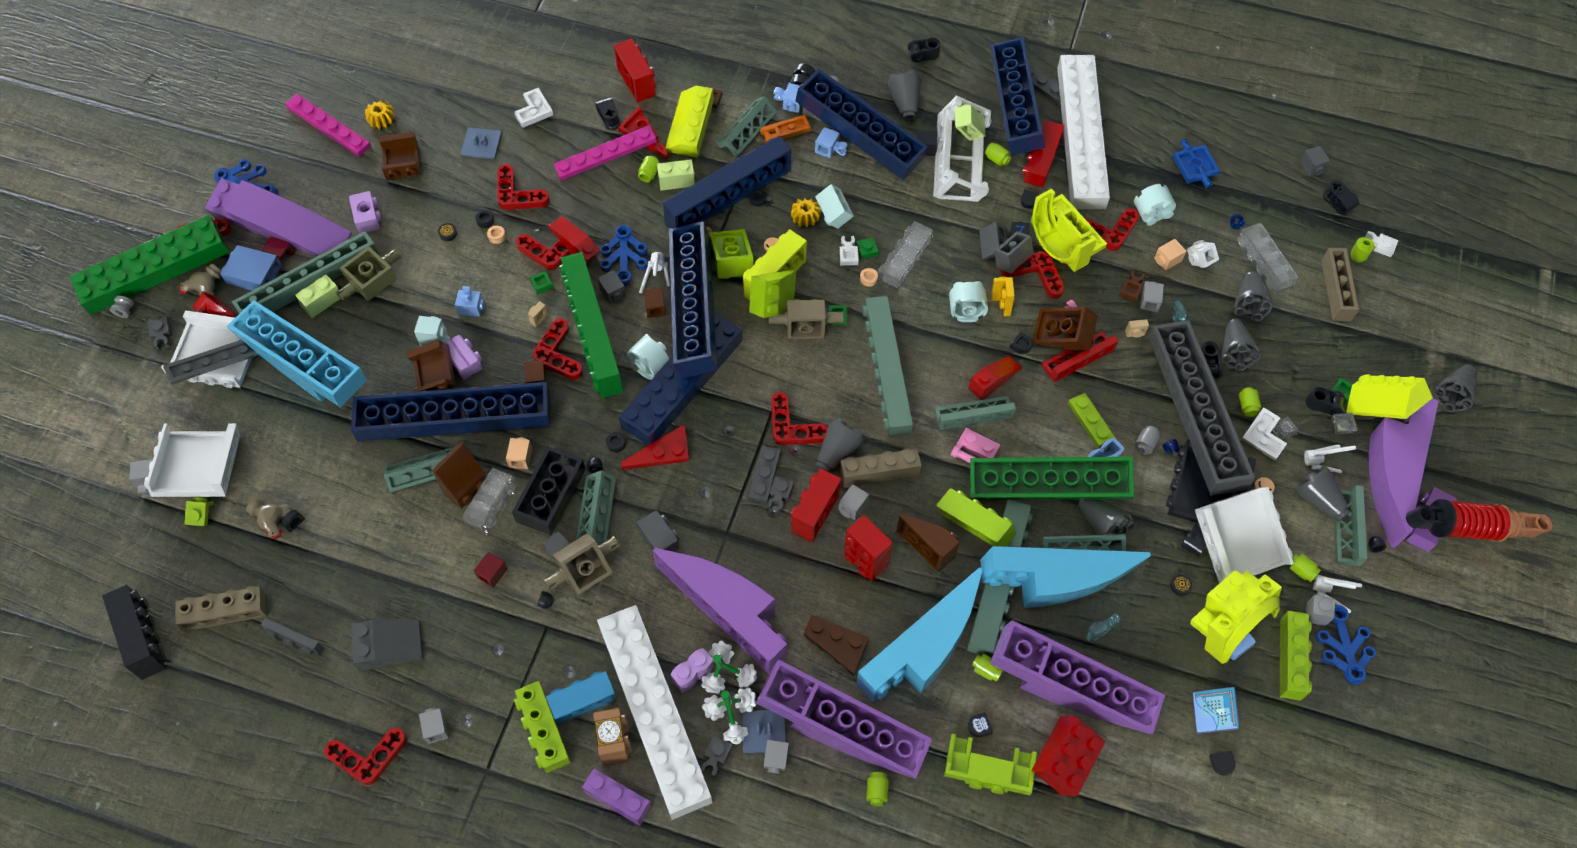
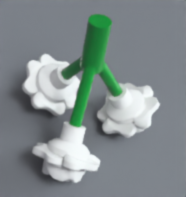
[701,641,757,694]
[702,688,757,744]

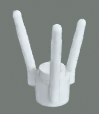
[639,252,671,294]
[1304,445,1356,473]
[1313,575,1362,613]

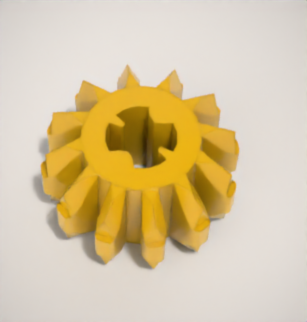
[365,100,395,130]
[791,197,821,228]

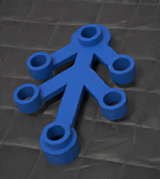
[214,159,278,195]
[600,225,648,286]
[1315,605,1376,685]

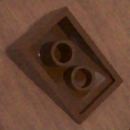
[1032,307,1098,351]
[432,442,489,509]
[896,513,960,573]

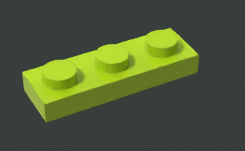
[1068,393,1115,449]

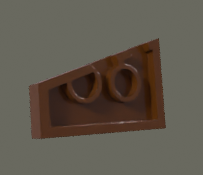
[804,615,869,676]

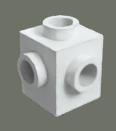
[1187,240,1219,268]

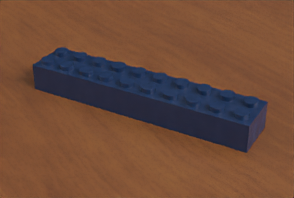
[669,221,717,379]
[351,382,551,441]

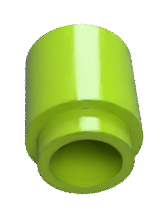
[985,142,1011,167]
[638,156,660,183]
[1350,237,1375,263]
[1239,387,1261,417]
[1289,553,1321,582]
[972,653,1003,682]
[866,772,889,806]

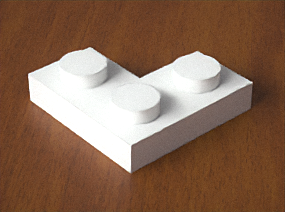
[514,88,553,128]
[1241,408,1287,460]

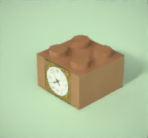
[593,708,632,766]

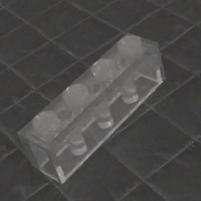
[878,221,933,291]
[1237,222,1299,295]

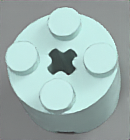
[1134,184,1176,226]
[949,281,988,322]
[626,334,670,380]

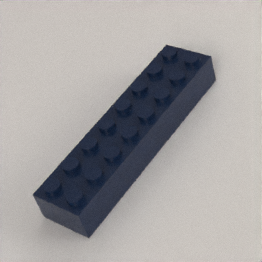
[990,37,1045,156]
[795,68,928,180]
[663,136,791,229]
[619,312,742,445]

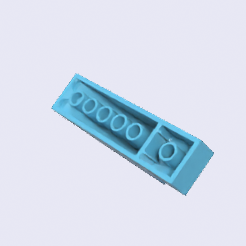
[227,300,367,408]
[980,546,1151,608]
[856,567,983,703]

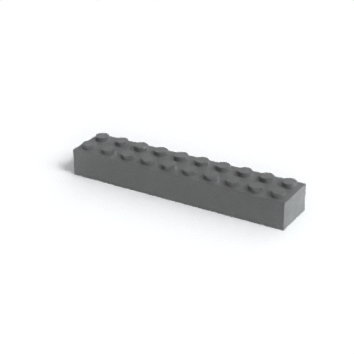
[1149,320,1255,496]

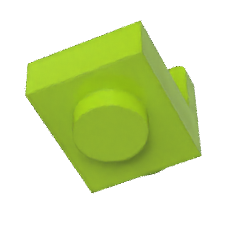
[185,497,214,526]

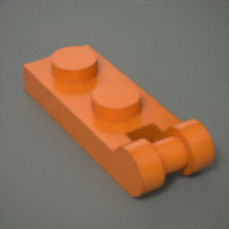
[760,115,811,143]

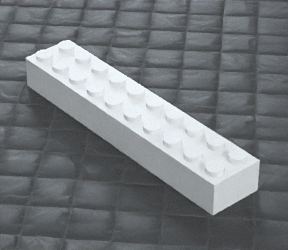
[1057,55,1110,209]
[597,605,712,820]

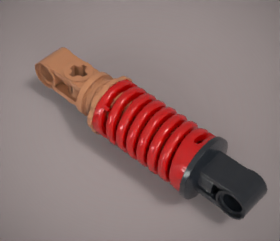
[1406,499,1552,542]

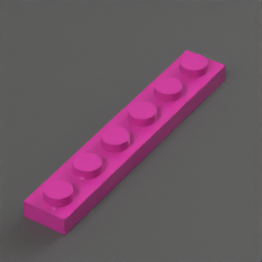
[285,94,371,157]
[554,125,657,181]

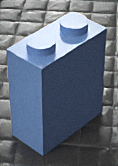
[220,245,282,291]

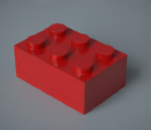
[613,38,657,103]
[790,468,841,543]
[844,515,893,581]
[1031,716,1106,797]

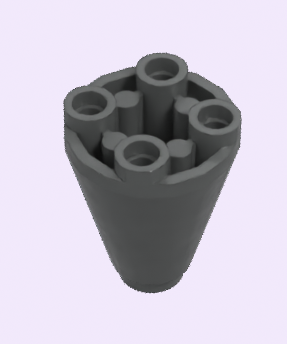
[887,70,921,121]
[1234,272,1273,322]
[1221,319,1261,371]
[1434,365,1477,413]
[816,418,864,472]
[1293,465,1350,522]
[1078,499,1135,545]

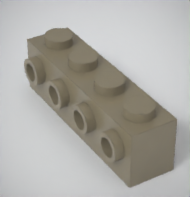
[1321,248,1359,321]
[840,448,921,488]
[175,586,267,631]

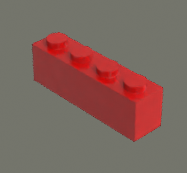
[1022,120,1065,188]

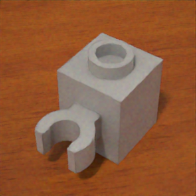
[129,459,153,498]

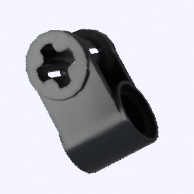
[908,38,940,63]
[595,97,620,130]
[1323,180,1359,215]
[1201,341,1223,378]
[1306,387,1346,416]
[1181,521,1206,557]

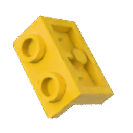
[991,277,1014,316]

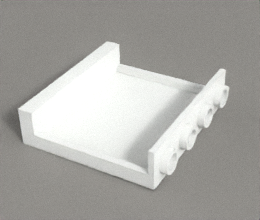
[161,311,252,388]
[144,423,240,497]
[1195,487,1294,584]

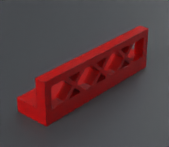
[1041,331,1118,383]

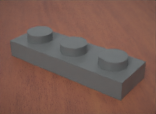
[748,446,781,504]
[261,618,324,656]

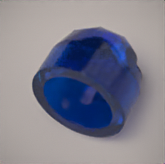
[1229,214,1245,229]
[1162,439,1179,455]

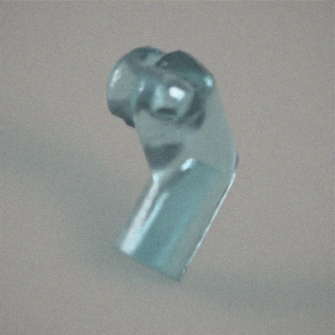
[1173,300,1188,322]

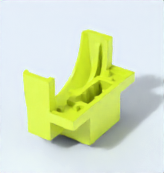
[1030,189,1107,272]
[1190,570,1282,664]

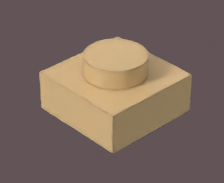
[528,301,548,327]
[1125,320,1149,338]

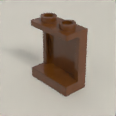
[379,131,421,180]
[406,340,456,392]

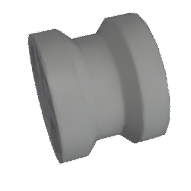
[110,296,134,318]

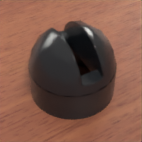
[587,457,603,473]
[1368,536,1387,553]
[537,591,553,608]

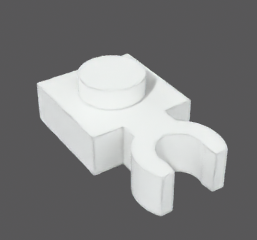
[1365,231,1398,257]
[839,236,858,266]

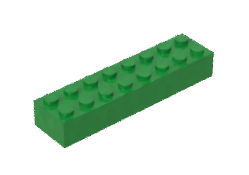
[69,215,229,315]
[559,252,623,398]
[970,456,1134,500]

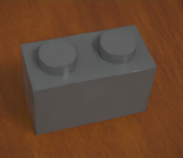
[994,231,1034,273]
[636,510,680,552]

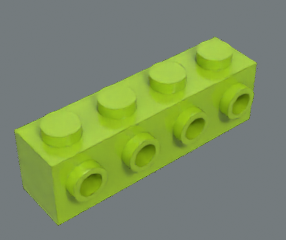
[936,488,1017,547]
[1280,611,1312,701]
[514,681,571,773]

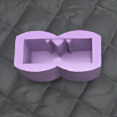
[671,648,714,693]

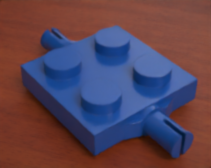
[1172,139,1220,189]

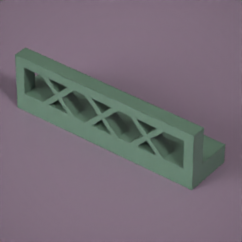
[716,96,777,157]
[934,396,1016,430]
[384,446,456,492]
[576,471,616,546]
[1334,486,1367,566]
[1043,534,1126,551]

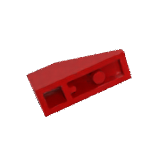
[548,216,600,266]
[968,355,1022,400]

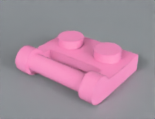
[950,428,1001,463]

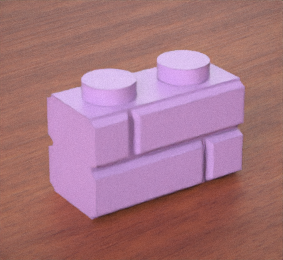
[445,335,483,380]

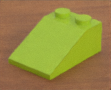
[710,229,753,279]
[749,269,796,318]

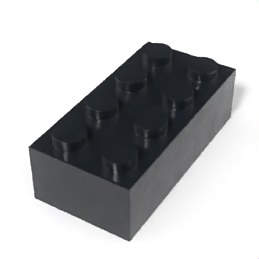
[512,446,586,536]
[102,584,166,680]

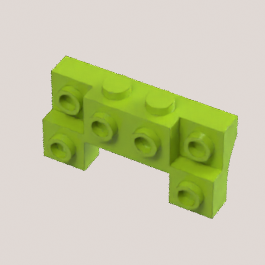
[944,733,1037,796]

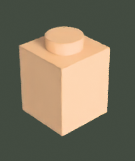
[1154,239,1186,271]
[506,437,533,469]

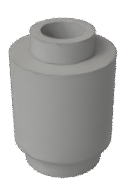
[1134,426,1160,455]

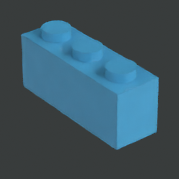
[546,671,617,725]

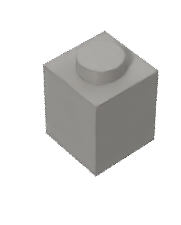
[1140,281,1164,312]
[839,484,869,520]
[1306,594,1335,626]
[419,708,449,744]
[764,740,789,774]

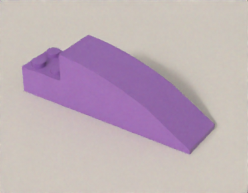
[204,178,352,257]
[1369,399,1439,549]
[652,548,787,674]
[990,620,1165,734]
[756,660,932,779]

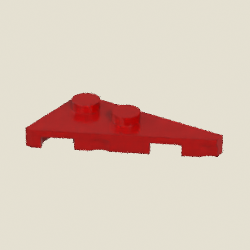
[618,106,669,159]
[621,425,689,470]

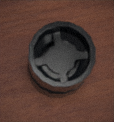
[790,63,815,86]

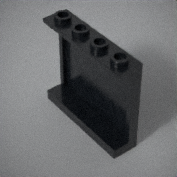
[1166,439,1257,523]

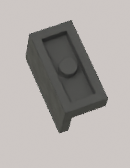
[979,221,1008,260]

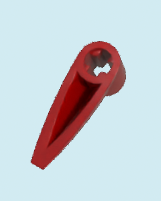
[192,291,238,318]

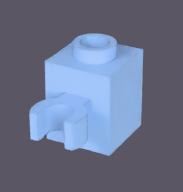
[774,83,802,113]
[815,127,848,158]
[455,286,485,317]

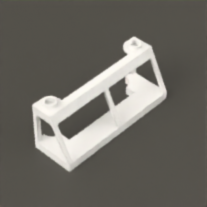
[933,96,992,202]

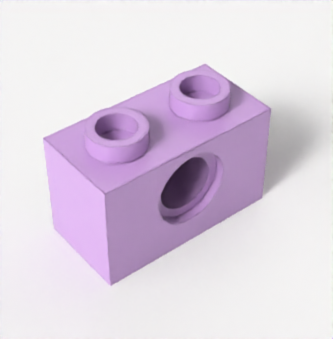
[349,191,382,234]

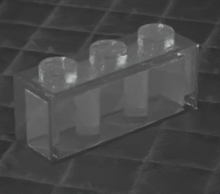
[462,468,516,534]

